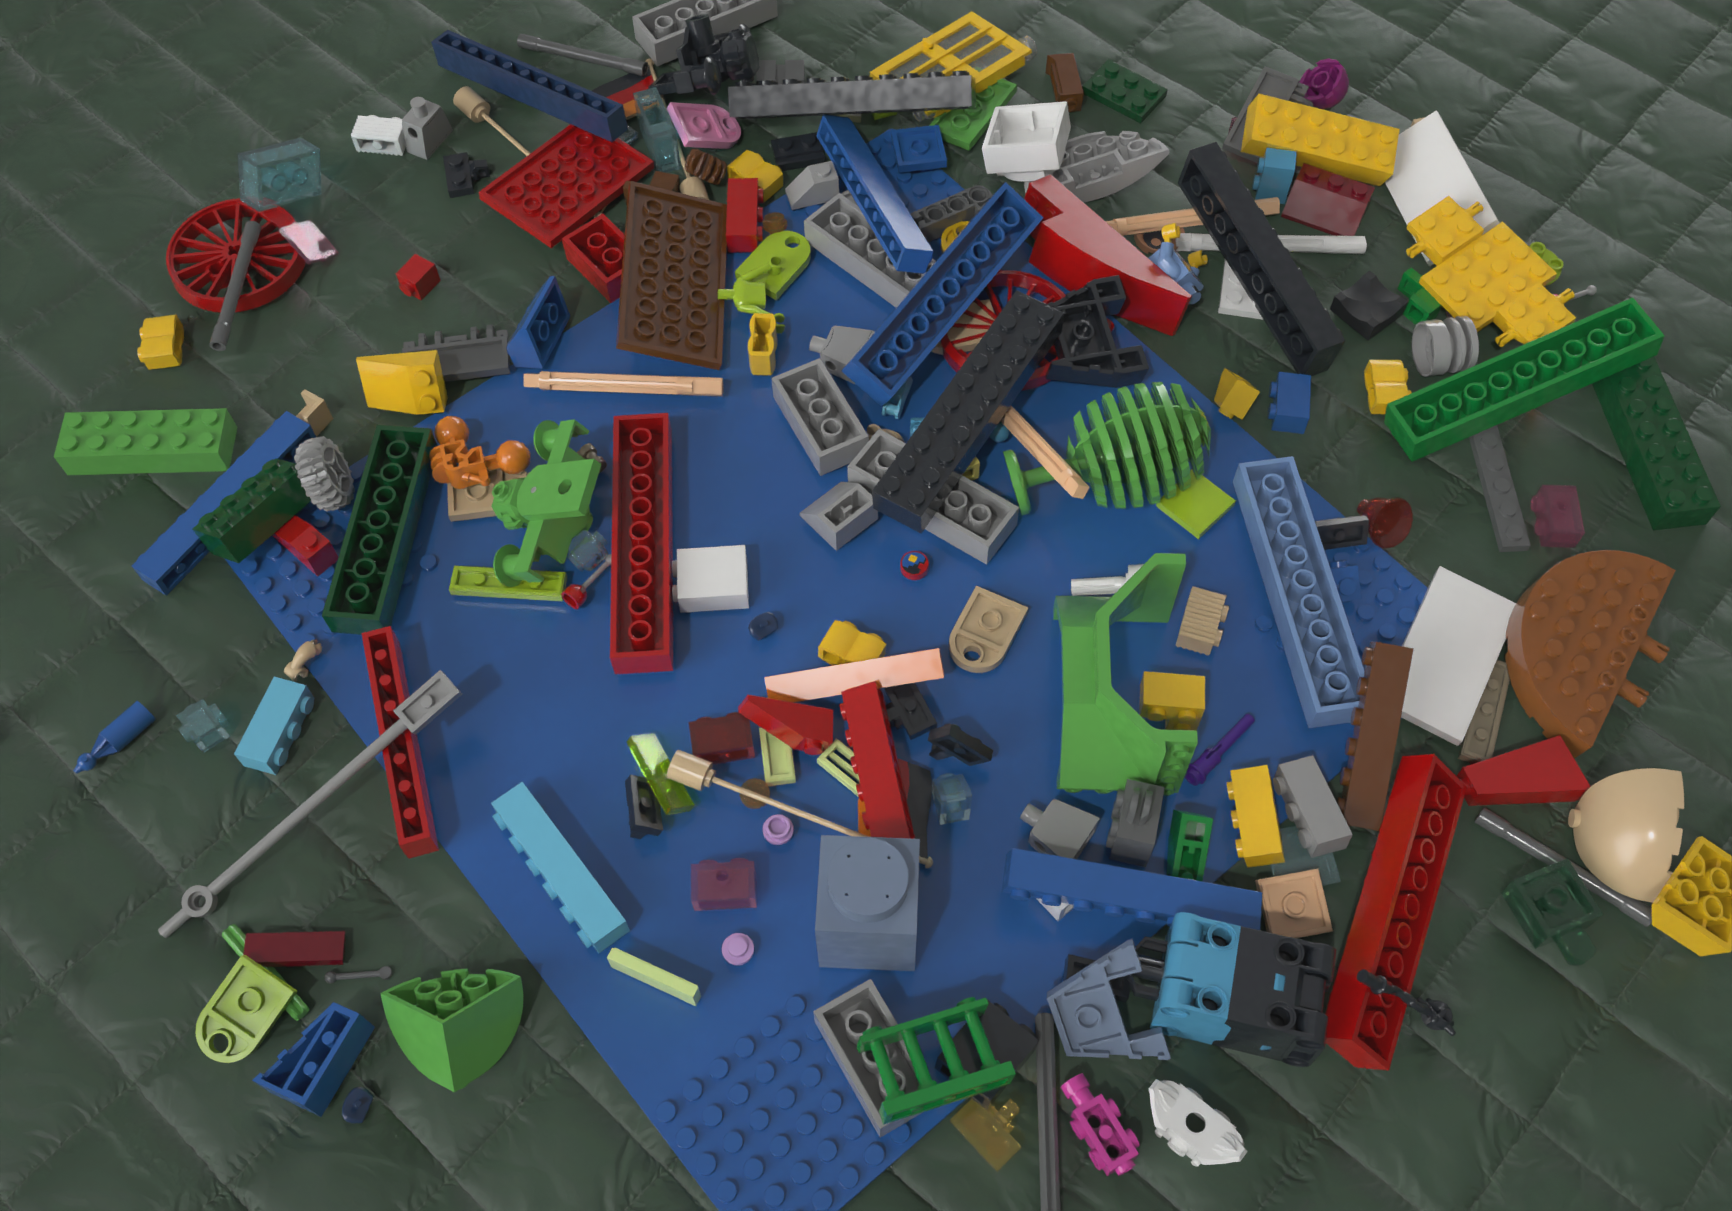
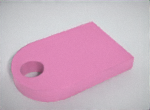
[667,102,741,149]

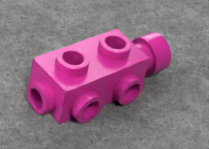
[1061,1073,1140,1176]

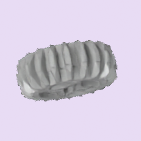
[294,436,355,512]

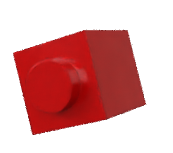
[396,254,441,301]

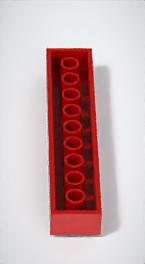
[610,413,673,674]
[1325,754,1467,1071]

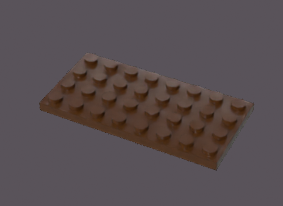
[616,181,727,370]

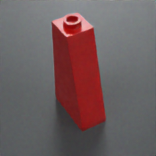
[1457,735,1591,806]

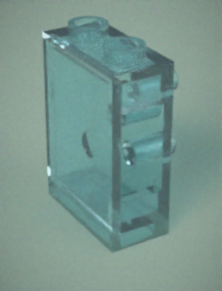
[633,87,681,173]

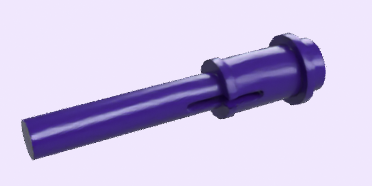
[1184,714,1255,786]

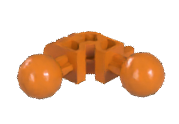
[429,416,531,489]

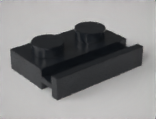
[771,132,825,171]

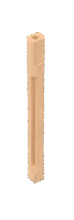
[1106,197,1280,236]
[524,371,723,396]
[1000,406,1089,499]

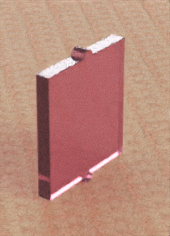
[279,220,339,264]

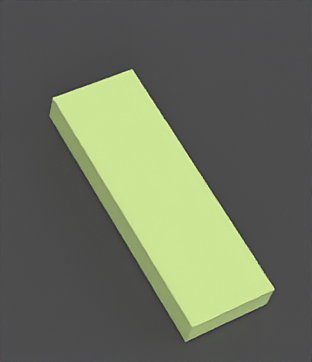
[607,948,701,1006]

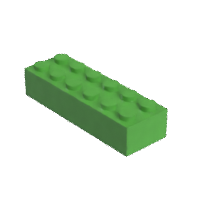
[54,408,237,475]

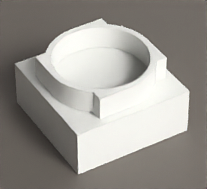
[982,102,1071,181]

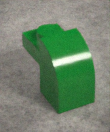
[1397,268,1442,325]

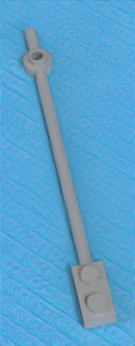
[158,670,462,938]

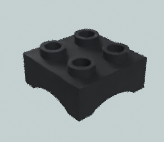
[1330,270,1408,340]

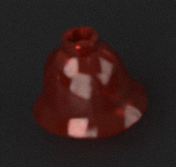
[1357,497,1413,548]

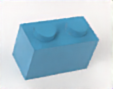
[1252,148,1297,204]

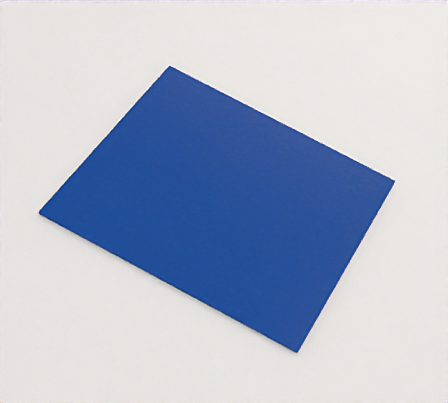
[225,129,1428,1211]

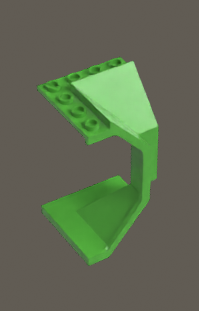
[1053,553,1198,796]

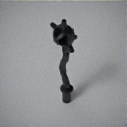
[1357,969,1456,1036]

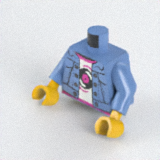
[1149,223,1208,304]

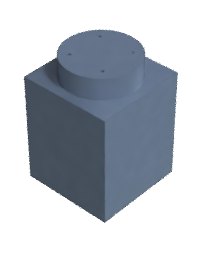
[815,835,920,971]

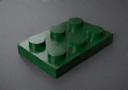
[1082,59,1168,124]

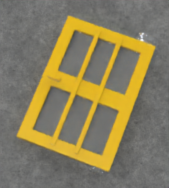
[869,11,1037,122]

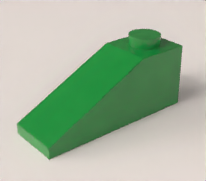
[1167,809,1213,882]

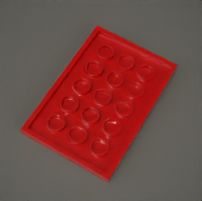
[478,124,654,248]

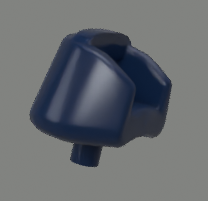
[748,612,778,641]
[342,1087,374,1124]

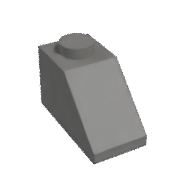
[785,161,839,210]

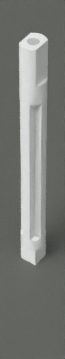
[1175,233,1367,254]

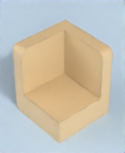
[296,389,333,437]

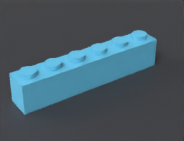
[491,782,630,954]

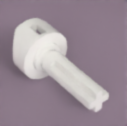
[1071,564,1144,596]

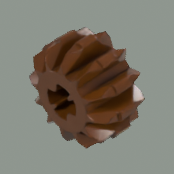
[684,149,727,185]

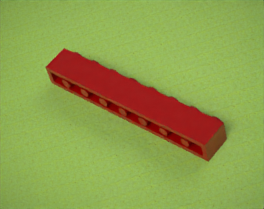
[361,626,439,859]

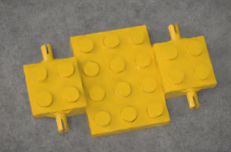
[1406,196,1576,347]

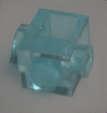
[176,699,230,753]

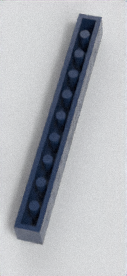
[431,30,628,142]

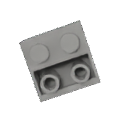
[800,482,878,551]

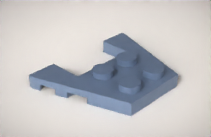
[1047,939,1171,1060]

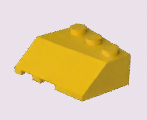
[1652,836,1732,956]

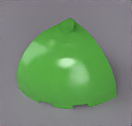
[381,969,523,1092]

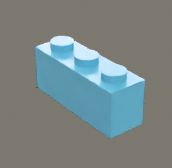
[234,677,315,775]

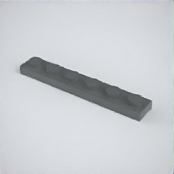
[1469,425,1531,552]

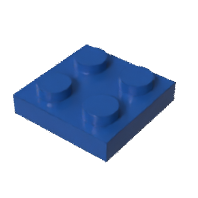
[891,125,947,173]

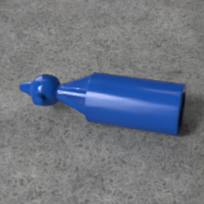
[73,701,156,774]

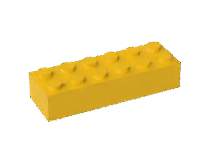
[1241,93,1399,186]

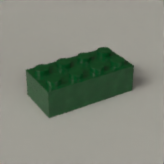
[192,458,311,564]

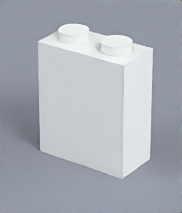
[672,545,749,613]

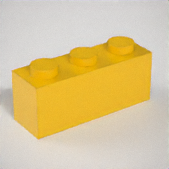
[1226,765,1285,868]

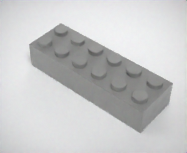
[632,0,778,66]
[804,193,935,307]
[847,429,1019,565]

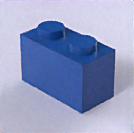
[1267,372,1311,434]

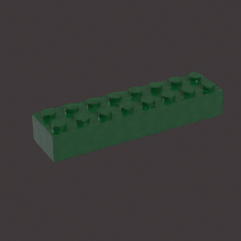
[1592,357,1721,531]
[322,425,438,635]

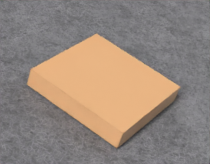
[1255,869,1333,938]

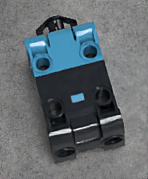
[1126,912,1336,1067]

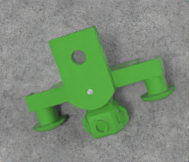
[491,419,601,587]

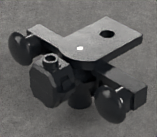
[648,14,760,96]

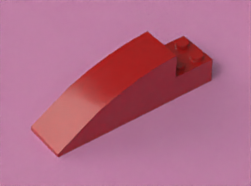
[1024,174,1192,336]

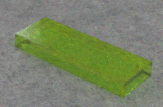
[626,733,695,815]

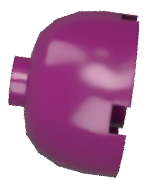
[1299,58,1349,110]

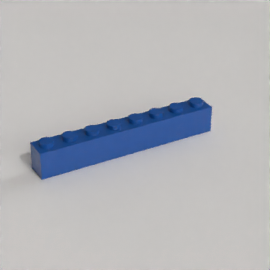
[132,411,316,596]
[1002,848,1262,930]

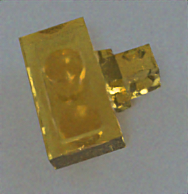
[950,1099,1021,1173]

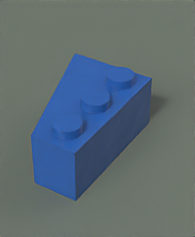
[252,1002,375,1117]

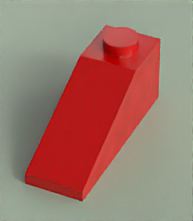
[272,515,338,577]
[738,695,833,755]

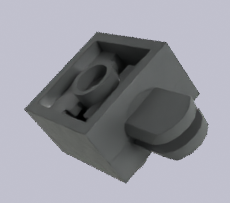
[1106,779,1165,867]

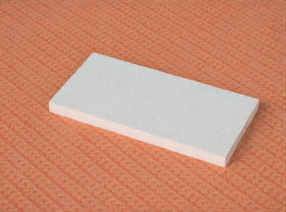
[1385,110,1500,266]
[1401,566,1516,746]

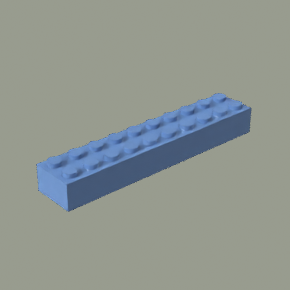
[1233,456,1365,728]

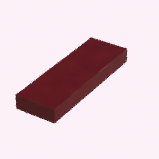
[243,931,346,967]

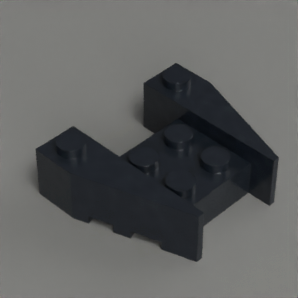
[1045,275,1149,388]

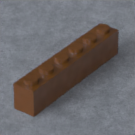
[1336,642,1414,831]

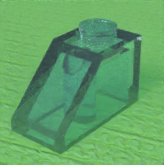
[932,773,972,825]

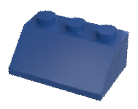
[506,276,571,369]

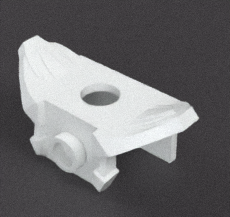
[1149,1079,1248,1167]

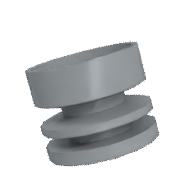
[1412,316,1479,377]

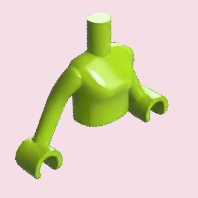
[718,254,785,334]

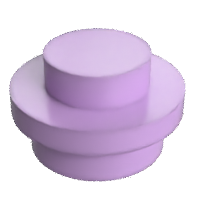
[763,814,794,845]
[722,933,754,965]

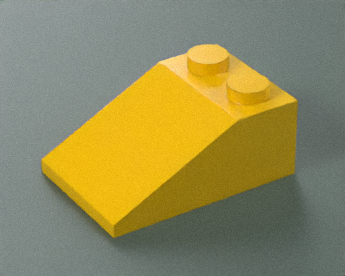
[356,350,448,415]

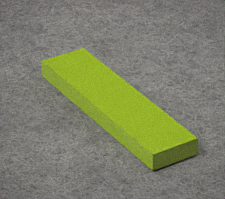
[449,566,567,601]

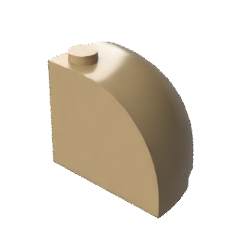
[1568,768,1684,903]

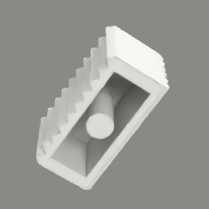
[351,115,406,156]

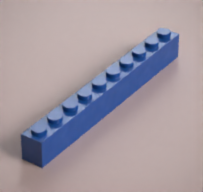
[816,114,933,274]

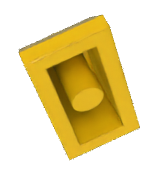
[1214,368,1260,419]

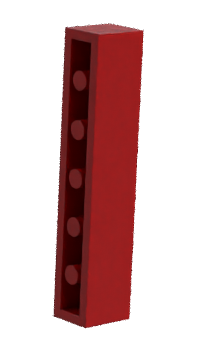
[840,681,915,839]

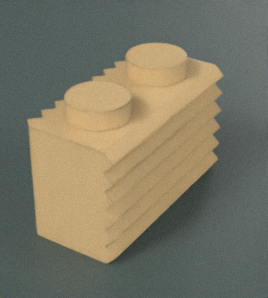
[1176,586,1229,655]

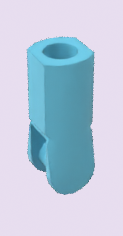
[882,376,913,420]

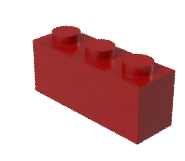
[726,178,764,252]

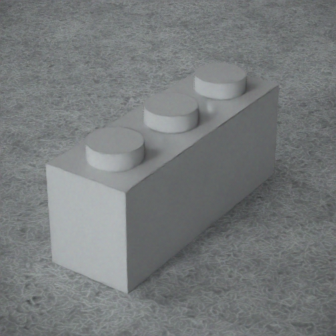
[1273,755,1353,858]

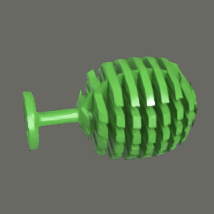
[1003,382,1211,516]

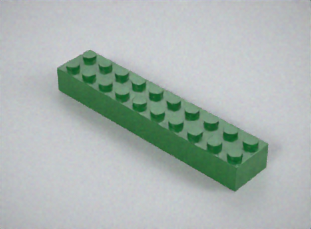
[1384,297,1665,462]

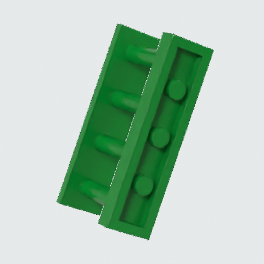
[857,997,1016,1125]

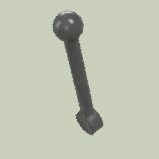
[324,966,393,984]

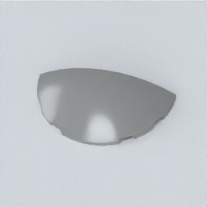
[1024,131,1169,203]

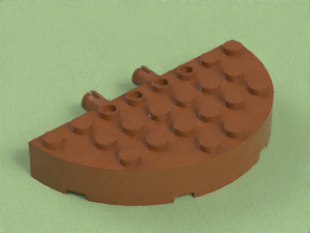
[1505,550,1676,758]

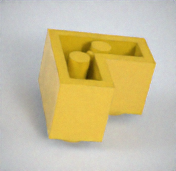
[1139,671,1205,731]

